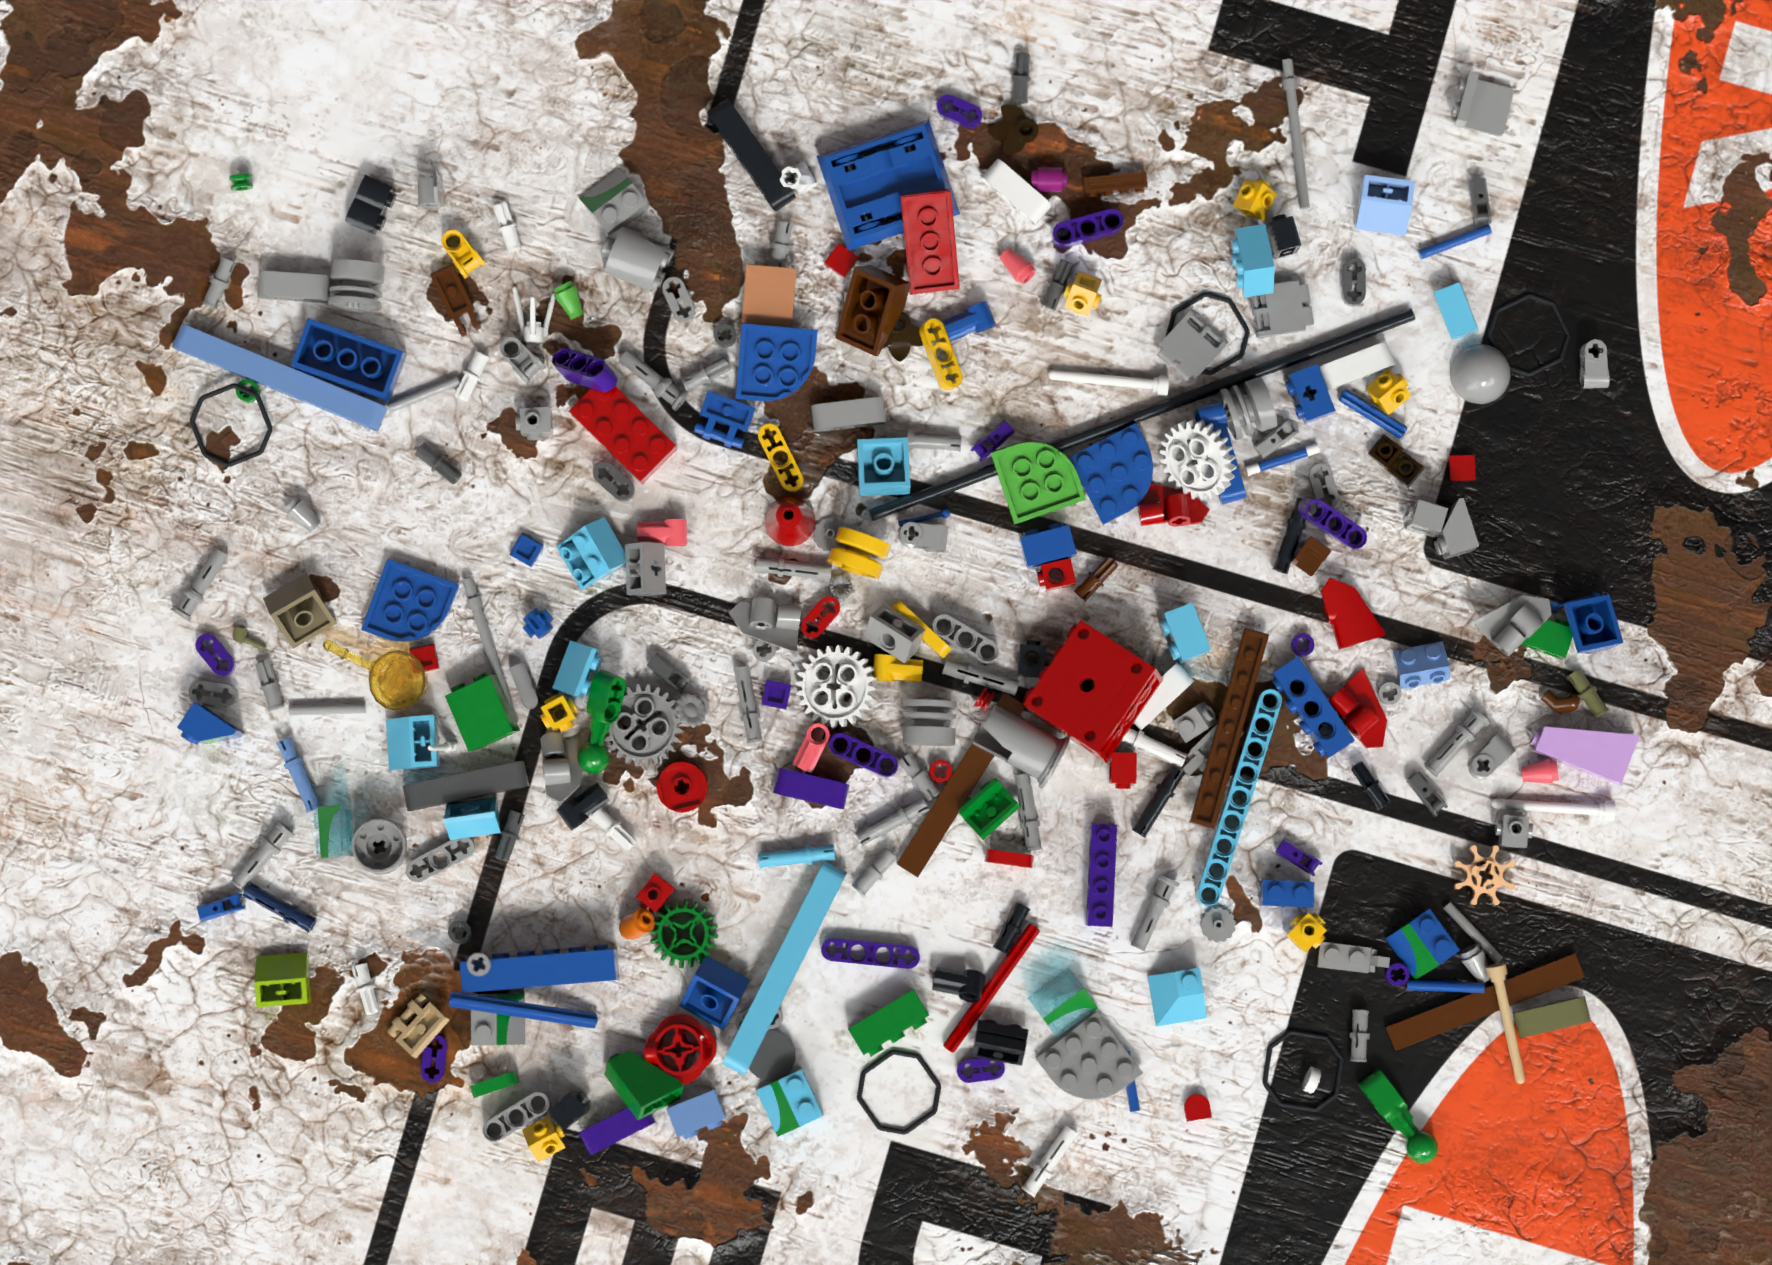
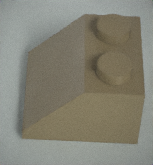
[263,573,337,649]

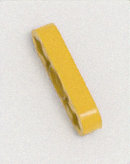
[919,318,963,391]
[758,424,803,492]
[891,600,952,659]

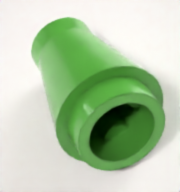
[553,281,584,320]

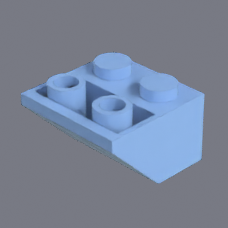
[1355,174,1415,236]

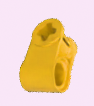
[442,230,485,279]

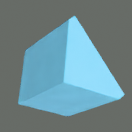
[444,797,501,840]

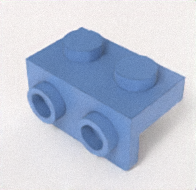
[1393,641,1450,689]

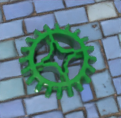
[649,899,718,968]

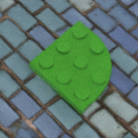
[990,441,1086,524]

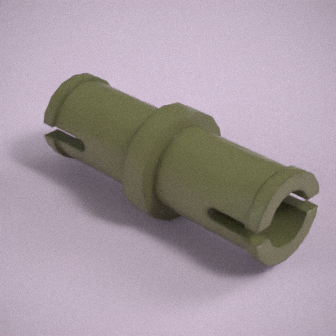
[1567,668,1609,719]

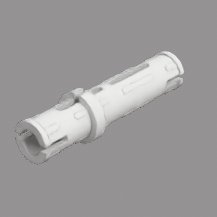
[1122,729,1187,769]
[1022,1125,1078,1197]

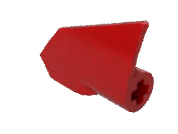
[1137,484,1210,527]
[1320,578,1385,650]
[1328,669,1387,748]

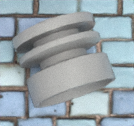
[328,259,385,313]
[1219,377,1277,440]
[903,696,957,746]
[352,819,407,875]

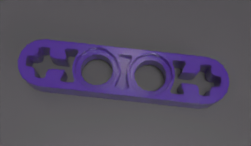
[821,938,920,969]

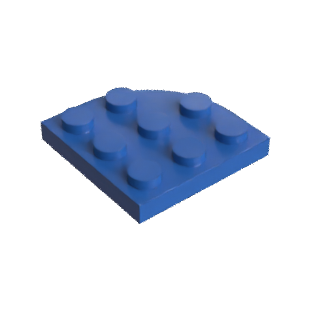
[736,323,818,401]
[1069,423,1153,525]
[361,559,460,642]

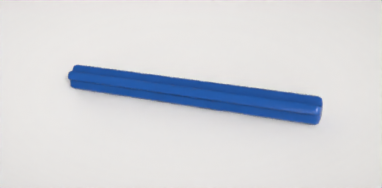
[448,992,598,1029]

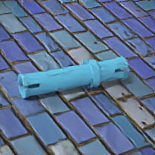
[758,844,835,868]

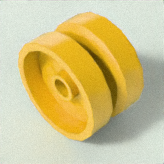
[827,527,891,580]

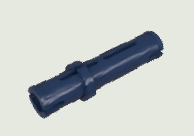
[243,882,317,933]

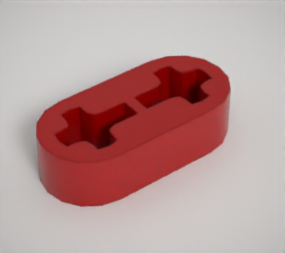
[801,596,840,639]
[984,849,1034,868]

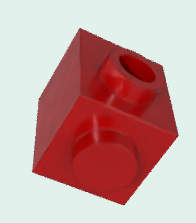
[636,873,676,913]

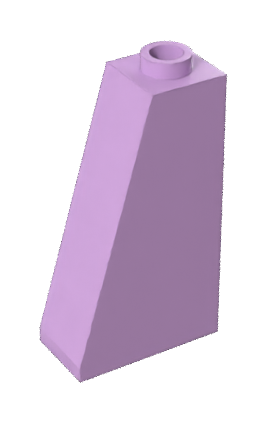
[1530,726,1639,785]

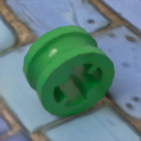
[229,174,253,191]
[236,379,260,403]

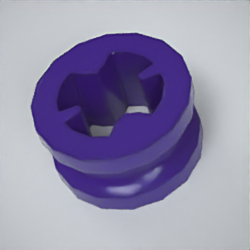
[1291,634,1315,657]
[1385,963,1409,986]

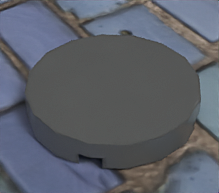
[749,1030,796,1081]

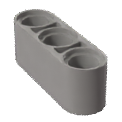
[257,271,332,303]
[811,397,887,432]
[932,614,999,664]
[482,1091,551,1142]

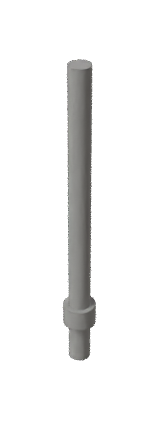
[1282,59,1310,209]
[462,578,518,722]

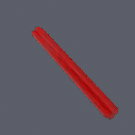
[943,923,1040,1053]

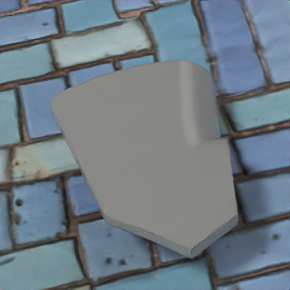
[418,163,445,211]
[1474,595,1552,656]
[729,597,801,653]
[540,732,589,804]

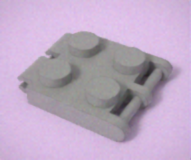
[1252,280,1314,338]
[1157,309,1229,382]

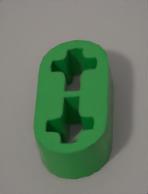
[469,1071,519,1098]

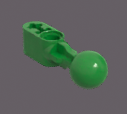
[577,670,626,774]
[1358,1068,1439,1164]

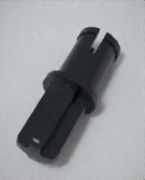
[1351,762,1391,810]

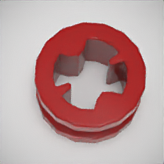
[974,687,996,712]
[929,760,952,783]

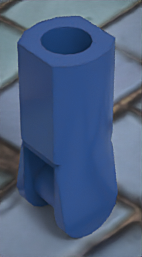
[197,893,246,922]

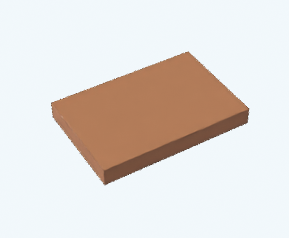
[740,264,797,340]

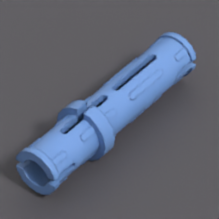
[276,737,322,813]

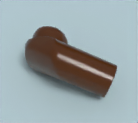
[1541,690,1580,713]

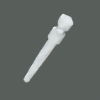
[428,742,458,752]

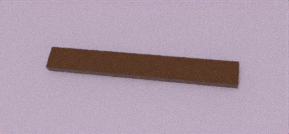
[1189,628,1269,830]
[897,692,1025,878]
[1385,953,1585,1051]

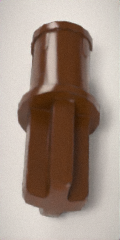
[1074,557,1118,602]

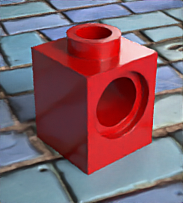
[1037,558,1076,592]
[1110,752,1137,789]

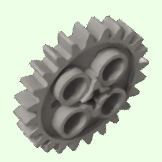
[604,684,685,767]

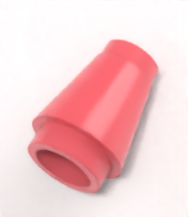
[999,248,1036,284]
[1521,759,1559,784]

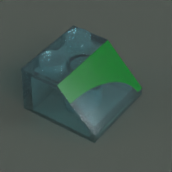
[314,804,354,859]
[1027,967,1098,1038]

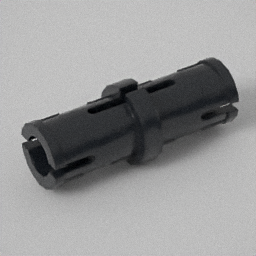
[993,902,1030,954]

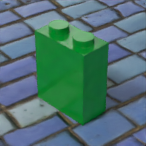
[445,672,521,752]

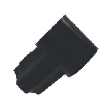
[556,783,610,831]
[932,967,986,1003]

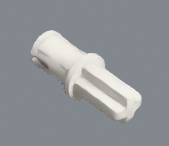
[493,202,523,253]
[455,351,489,402]
[590,807,636,851]
[351,963,379,1015]

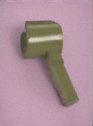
[233,627,266,651]

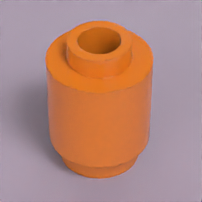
[619,908,655,940]

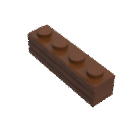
[1083,172,1148,198]

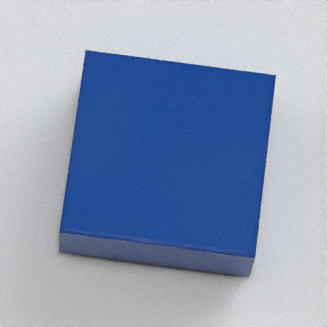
[509,533,544,568]

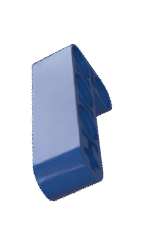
[1194,401,1246,505]

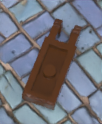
[430,264,481,337]

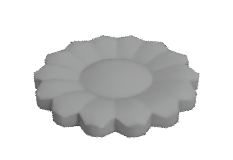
[813,517,846,551]
[675,693,707,728]
[1201,907,1236,943]

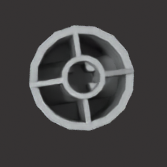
[601,227,674,292]

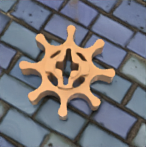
[1453,845,1515,905]

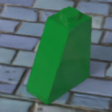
[604,1050,684,1120]

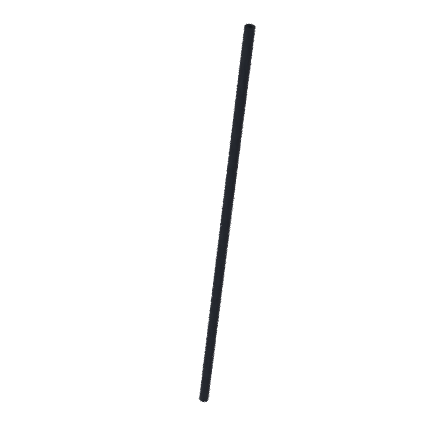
[869,308,1415,521]

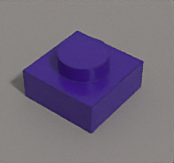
[762,680,792,710]

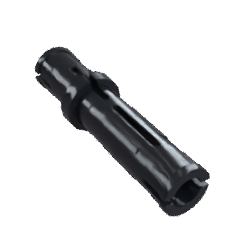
[1272,497,1312,574]
[1132,765,1186,838]

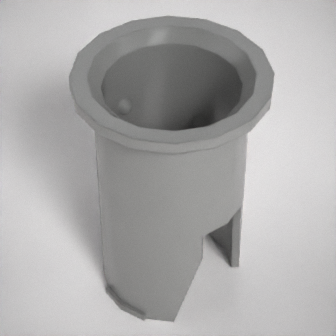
[972,704,1070,789]

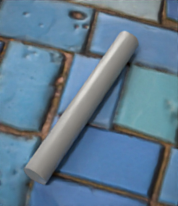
[387,376,460,413]
[289,703,366,715]
[1443,901,1503,964]

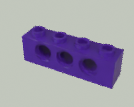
[1086,823,1117,927]

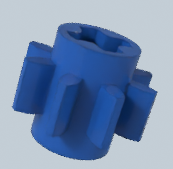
[523,608,554,639]

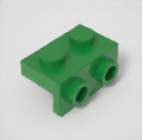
[958,778,1021,840]

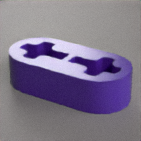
[937,95,982,129]
[195,634,236,677]
[421,1034,448,1083]
[957,1058,1005,1083]

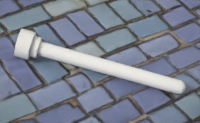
[1048,370,1169,396]
[1491,799,1615,821]

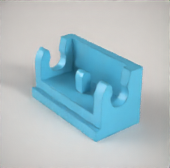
[1433,282,1479,339]

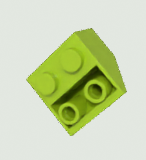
[254,952,312,1008]

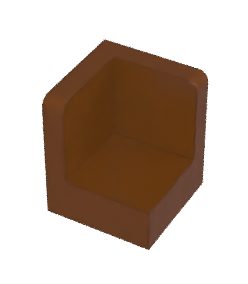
[1291,536,1331,577]

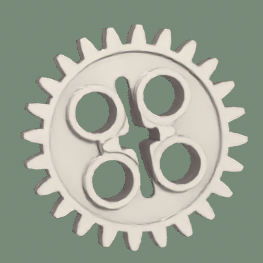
[1159,419,1237,500]
[796,645,878,728]

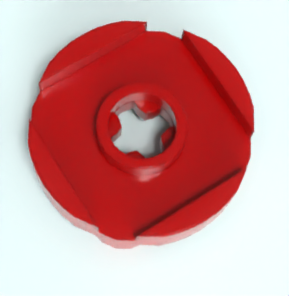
[656,762,708,813]

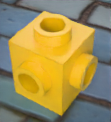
[1232,178,1277,221]
[1064,271,1102,316]
[1365,369,1411,415]
[540,694,578,733]
[1285,913,1327,953]
[522,1116,565,1162]

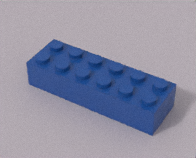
[460,944,619,993]

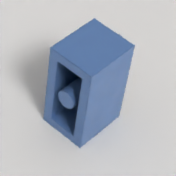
[667,1089,726,1140]

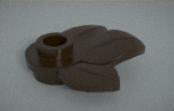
[988,105,1039,154]
[882,312,923,362]

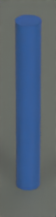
[1418,224,1492,260]
[1407,980,1485,993]

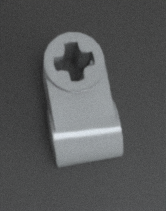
[500,337,546,385]
[1580,339,1609,389]
[899,522,948,553]
[1468,732,1516,779]

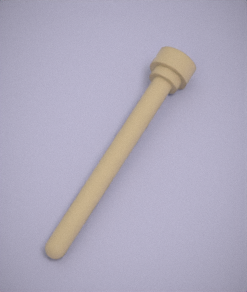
[1485,963,1525,1084]

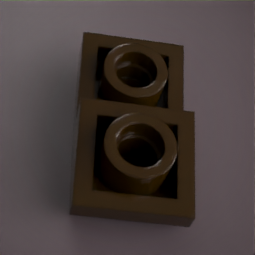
[1368,434,1424,488]

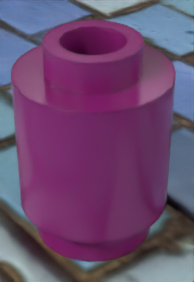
[1032,167,1068,192]

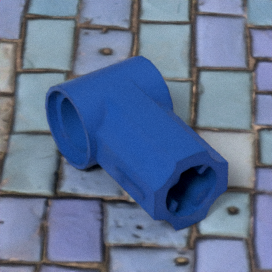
[942,301,996,342]

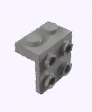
[1452,71,1514,137]

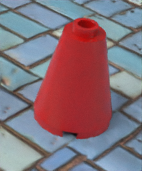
[765,496,815,547]

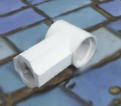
[780,162,817,195]

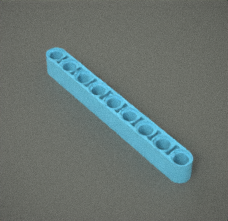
[1196,689,1282,906]
[722,861,847,1076]

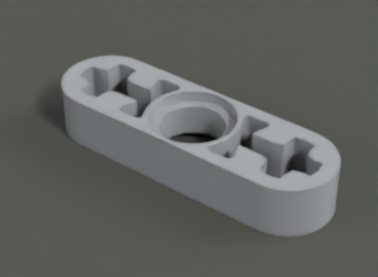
[406,837,475,882]

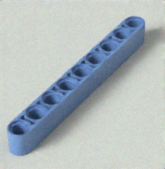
[172,324,388,432]

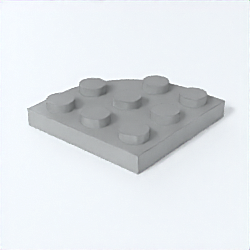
[1036,1012,1144,1100]

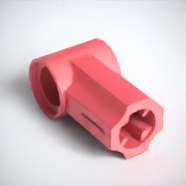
[637,519,687,546]
[792,723,831,774]

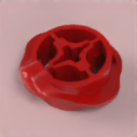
[643,1013,718,1084]

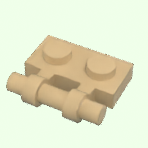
[387,993,449,1059]

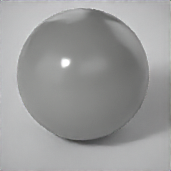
[1450,344,1510,404]

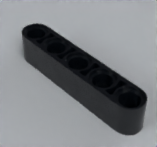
[706,98,796,212]

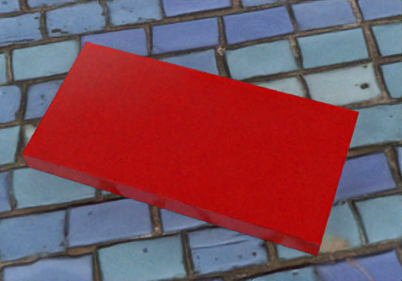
[900,189,960,295]

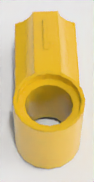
[872,654,923,682]

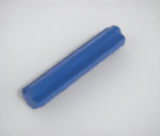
[1339,389,1407,438]

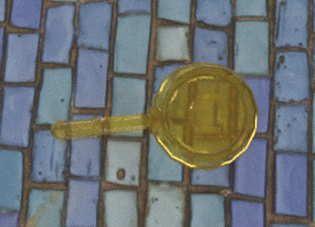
[322,640,428,711]

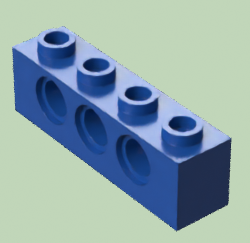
[1270,656,1355,759]

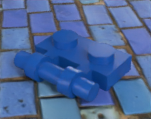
[694,391,756,449]

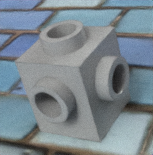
[515,403,553,441]
[1495,811,1533,848]

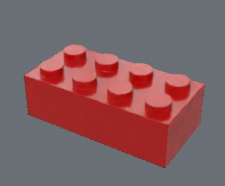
[569,386,678,485]

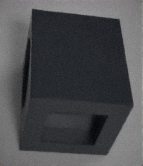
[1017,640,1046,678]

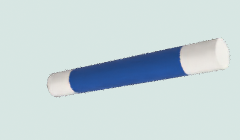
[1245,443,1320,476]

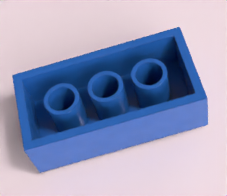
[291,318,406,403]

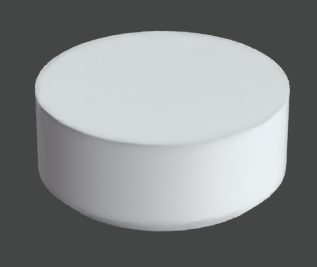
[1302,1066,1321,1093]

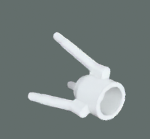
[512,286,556,343]

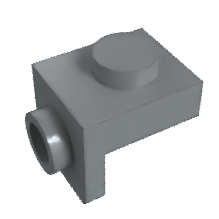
[1172,702,1217,743]

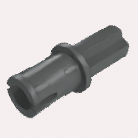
[1011,53,1031,104]
[1041,260,1073,310]
[415,443,462,485]
[495,810,525,862]

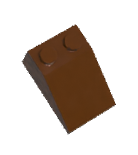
[835,265,911,356]

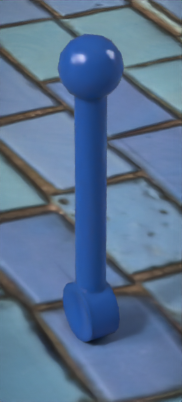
[898,508,950,527]
[1550,591,1600,613]

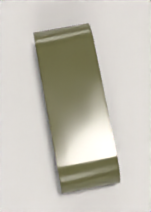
[1513,996,1591,1038]

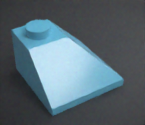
[1147,968,1207,1027]

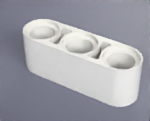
[981,159,1052,225]
[1319,342,1395,391]
[1134,662,1195,730]

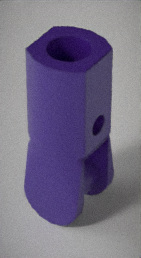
[971,420,1015,462]
[1275,838,1322,876]

